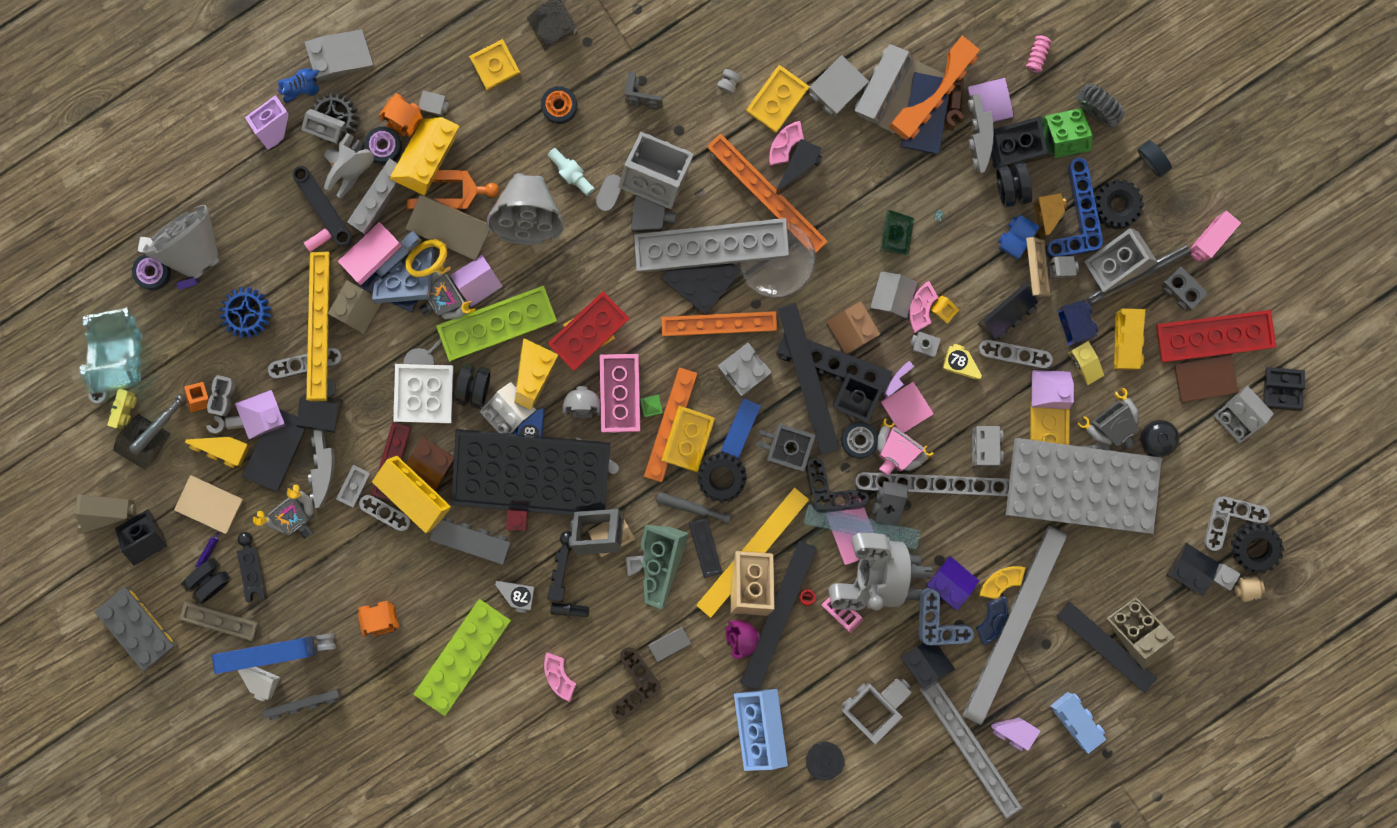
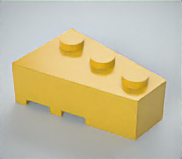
[1114,309,1146,370]
[514,339,558,410]

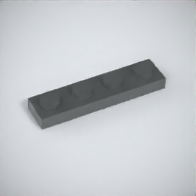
[262,689,342,720]

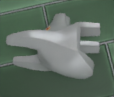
[324,133,374,198]

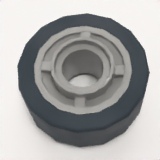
[841,422,878,459]

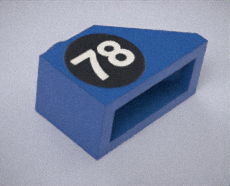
[514,409,545,436]

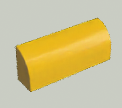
[372,456,451,533]

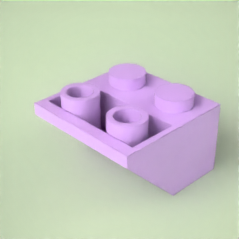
[990,717,1040,751]

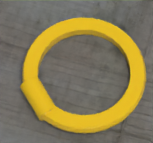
[406,239,447,277]

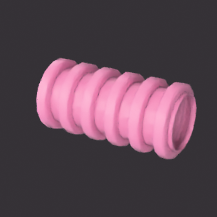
[1026,35,1052,73]

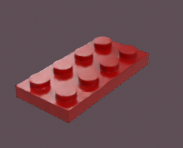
[547,291,630,371]

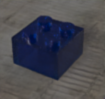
[1057,299,1098,346]

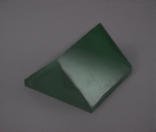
[879,210,914,255]

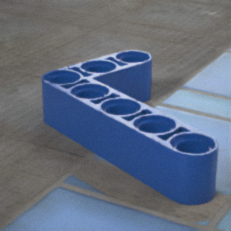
[1045,158,1103,259]
[211,636,316,674]

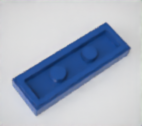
[721,398,761,458]

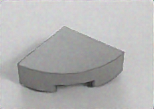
[626,556,643,576]

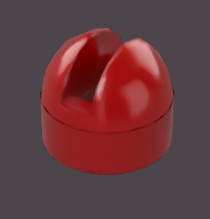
[800,590,816,606]

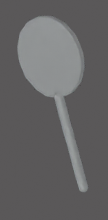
[403,338,442,365]

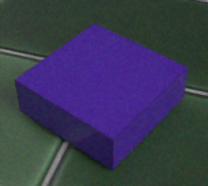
[176,277,199,290]

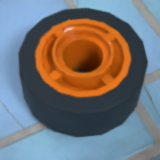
[541,86,577,124]

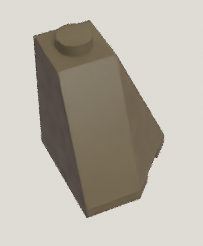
[75,494,135,534]

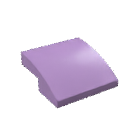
[967,78,1013,123]
[883,361,914,399]

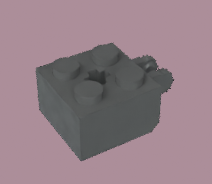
[755,424,815,473]

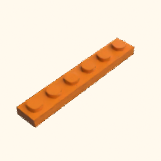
[661,311,777,337]
[644,367,697,482]

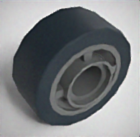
[1138,140,1172,177]

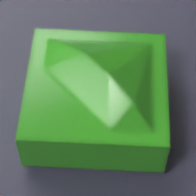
[640,394,663,418]

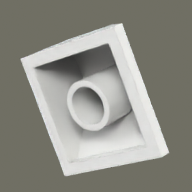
[238,667,281,701]

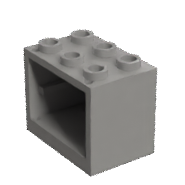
[618,132,694,209]

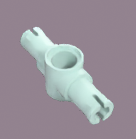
[548,148,595,196]

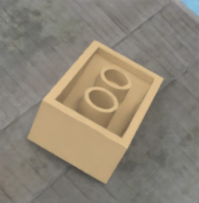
[731,551,774,616]

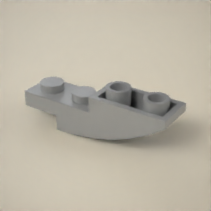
[968,94,994,173]
[308,430,335,508]

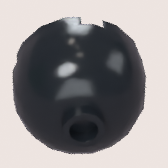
[1140,419,1180,458]

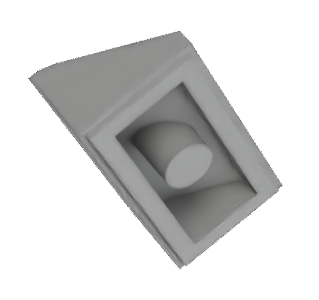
[301,109,345,144]
[648,627,691,662]

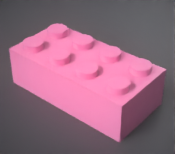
[600,354,641,433]

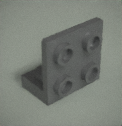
[624,72,663,110]

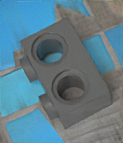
[1161,267,1208,311]

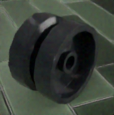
[996,161,1032,208]
[455,363,491,410]
[181,558,232,606]

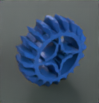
[219,287,272,339]

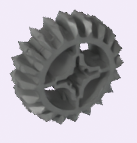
[1076,84,1125,127]
[311,92,360,144]

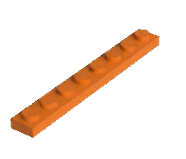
[707,133,828,255]

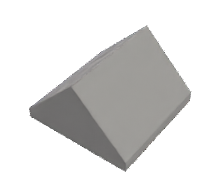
[870,272,917,319]

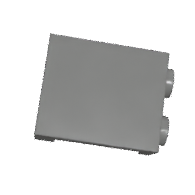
[809,55,869,117]

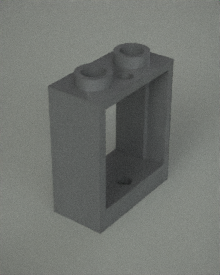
[569,509,624,555]

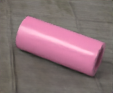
[304,228,332,252]

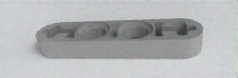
[978,340,1053,369]
[268,348,342,379]

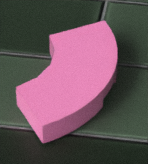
[769,121,804,166]
[909,281,938,333]
[544,652,576,702]

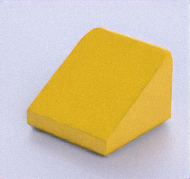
[930,296,959,324]

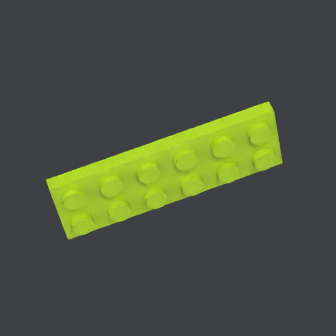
[436,286,557,362]
[413,599,511,716]

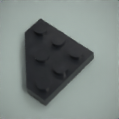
[661,263,742,315]

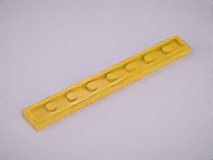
[306,252,330,401]
[696,487,809,618]

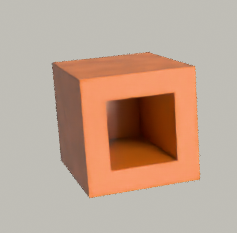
[184,382,209,413]

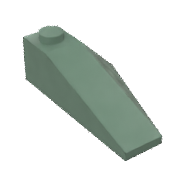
[641,525,689,609]

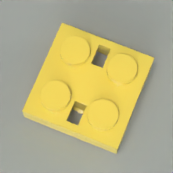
[107,388,137,430]

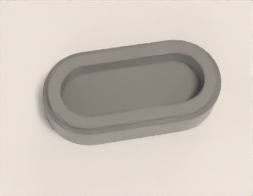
[596,174,622,212]

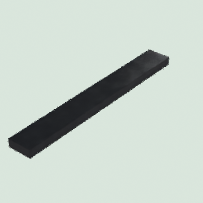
[777,302,840,455]
[741,541,817,691]

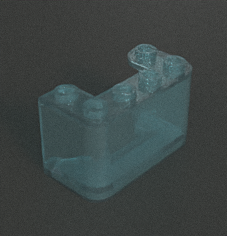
[80,308,142,394]

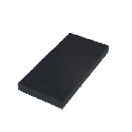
[242,409,306,492]

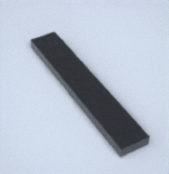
[1057,602,1157,693]

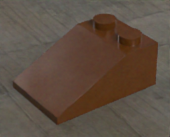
[406,437,454,492]

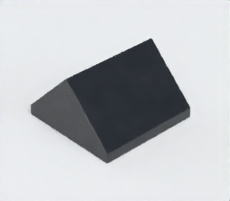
[296,394,343,433]

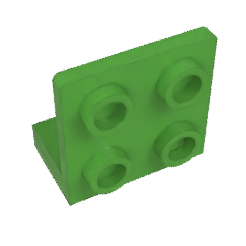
[1045,108,1093,158]

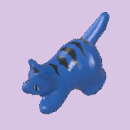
[278,68,319,103]

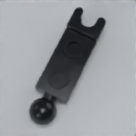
[547,531,572,602]
[237,532,267,603]

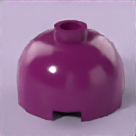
[725,620,760,659]

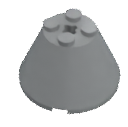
[487,173,564,245]
[143,205,219,279]

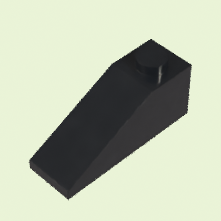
[776,139,822,195]

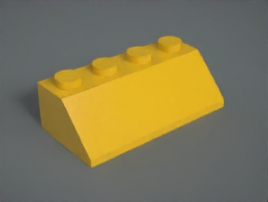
[390,117,459,196]

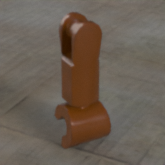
[945,78,964,131]

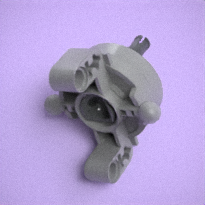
[828,533,933,611]

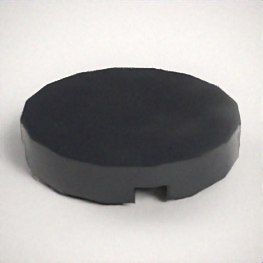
[806,741,844,780]

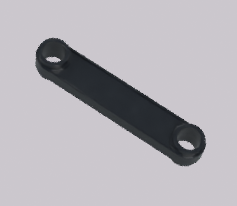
[293,166,352,247]

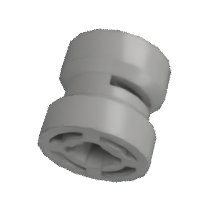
[717,69,742,95]

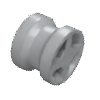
[315,633,336,651]

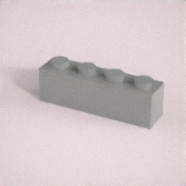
[855,44,914,125]
[347,158,400,235]

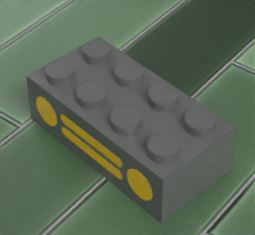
[94,586,178,671]

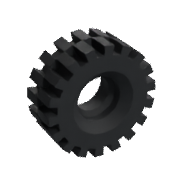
[1095,179,1144,229]

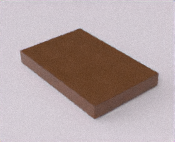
[1174,355,1239,402]

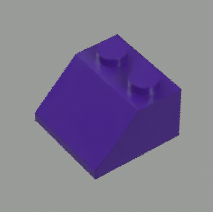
[925,556,979,610]

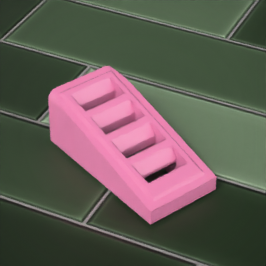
[822,597,863,633]

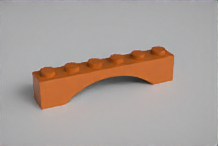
[888,35,980,141]

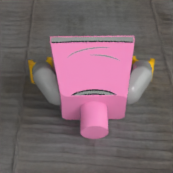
[877,419,933,476]

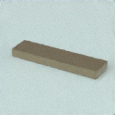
[179,601,259,641]

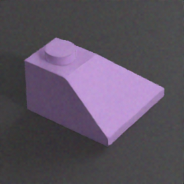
[245,95,289,150]
[1031,370,1074,409]
[235,390,285,440]

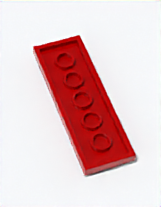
[1156,310,1276,363]

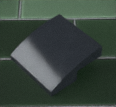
[1263,367,1305,411]

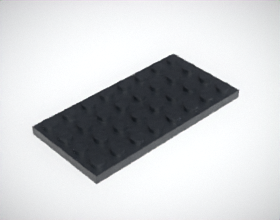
[451,429,611,516]

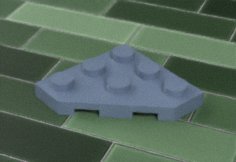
[372,247,435,303]

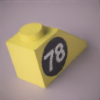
[1068,341,1104,385]
[942,344,982,380]

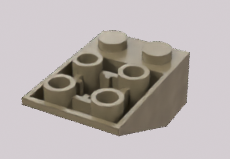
[1106,597,1175,669]

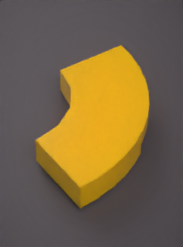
[979,566,1026,599]

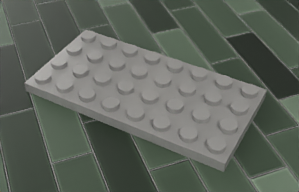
[1006,438,1162,534]

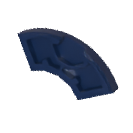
[976,595,1008,646]

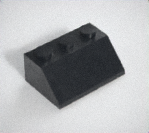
[978,282,1039,341]

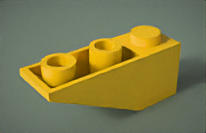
[185,437,250,468]

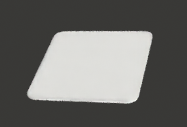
[138,237,153,252]

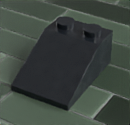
[991,116,1055,169]

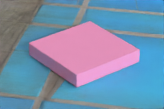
[880,382,934,433]

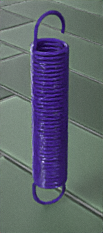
[195,531,219,568]

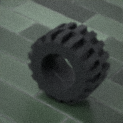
[698,452,747,503]
[1231,522,1284,574]

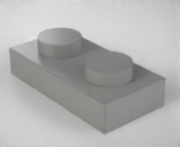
[336,465,371,508]

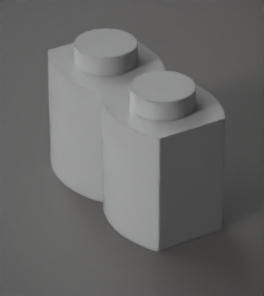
[207,375,236,417]

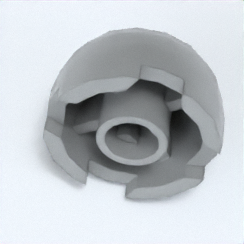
[563,386,601,418]

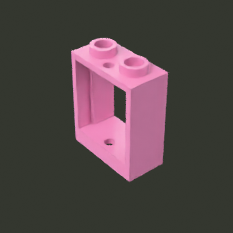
[1190,211,1241,262]

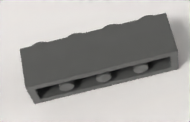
[430,517,512,565]

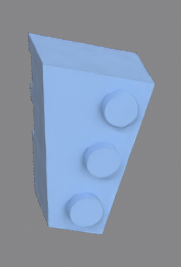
[1050,692,1106,754]

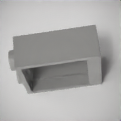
[842,683,902,745]

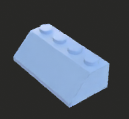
[734,689,788,771]

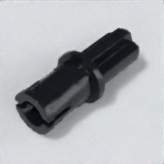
[550,602,589,618]

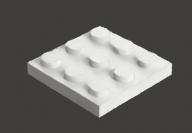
[393,364,454,423]

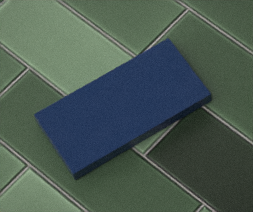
[901,72,949,155]

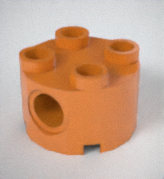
[378,93,423,138]
[357,601,400,637]

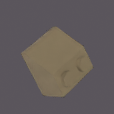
[328,280,382,334]

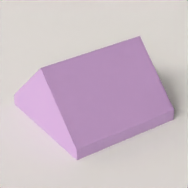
[450,255,503,308]

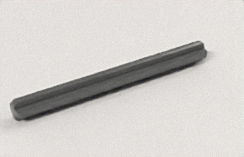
[1087,245,1190,305]

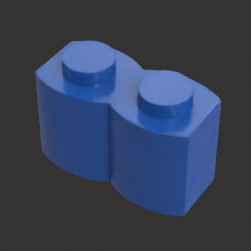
[998,215,1039,260]

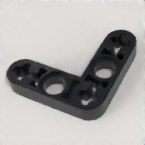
[806,458,869,513]

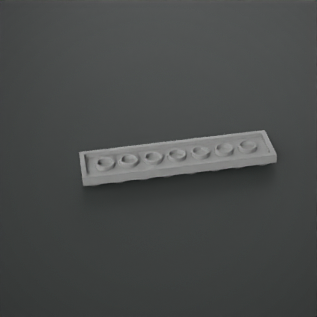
[634,218,790,273]

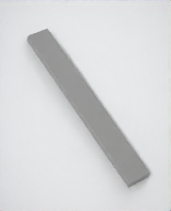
[920,683,1022,819]

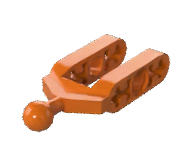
[407,170,500,211]

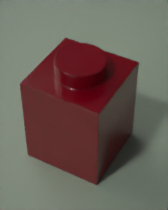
[506,510,528,531]

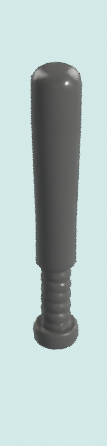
[129,395,187,455]
[656,492,731,524]

